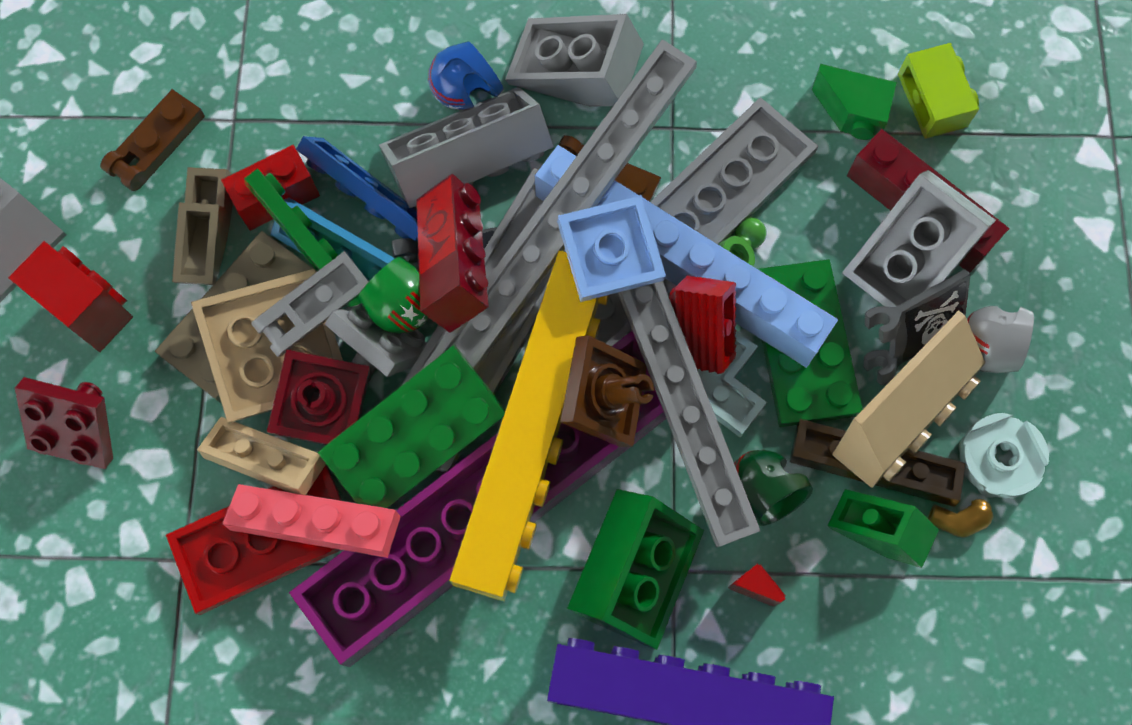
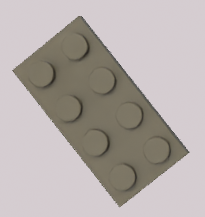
[155,231,317,403]

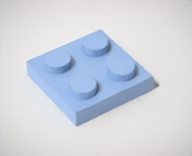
[557,195,666,302]

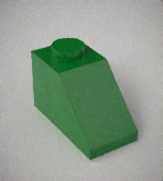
[812,64,897,140]
[827,489,939,568]

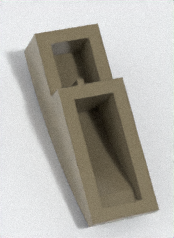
[172,167,233,285]

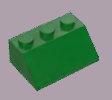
[567,489,704,650]

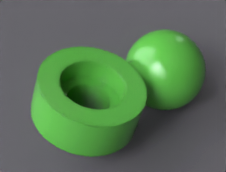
[718,217,767,267]

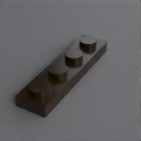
[789,419,965,507]

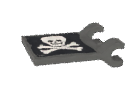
[863,269,971,385]

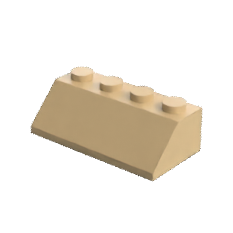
[832,310,985,488]

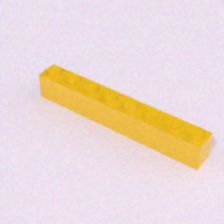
[449,250,610,602]

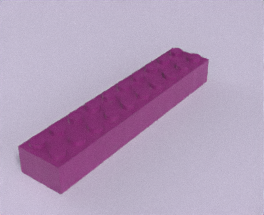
[289,330,667,667]

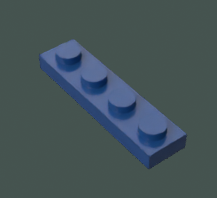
[296,136,418,241]

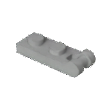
[251,251,369,357]

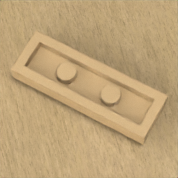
[197,417,326,495]

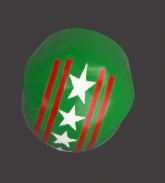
[358,257,429,334]

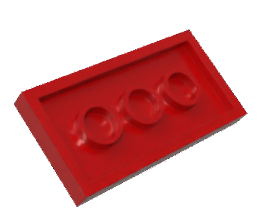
[166,465,342,615]

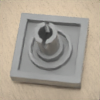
[325,304,427,383]

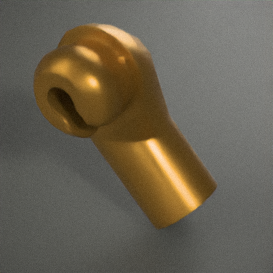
[928,499,993,538]

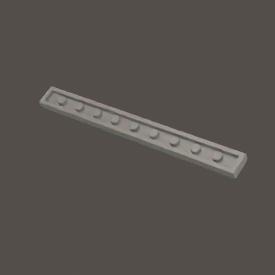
[419,39,697,372]

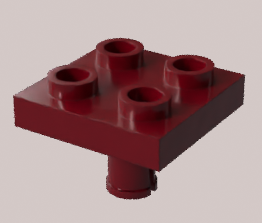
[267,349,371,445]
[14,377,113,469]

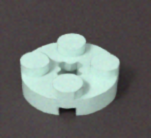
[958,413,1049,499]

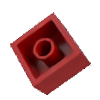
[8,241,133,352]

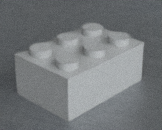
[842,170,996,307]

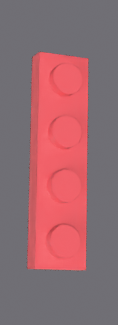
[223,484,401,558]

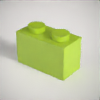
[898,43,979,139]

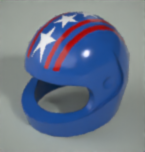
[428,41,504,110]

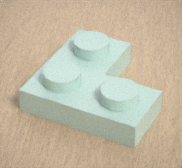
[697,331,767,437]

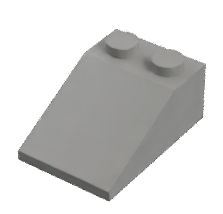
[505,14,644,107]

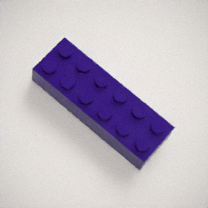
[547,638,834,725]

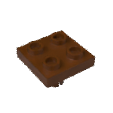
[560,335,654,447]

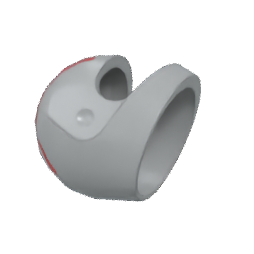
[967,306,1034,373]

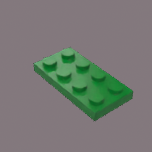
[758,259,863,427]
[317,345,506,508]

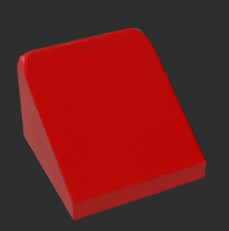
[728,563,786,607]

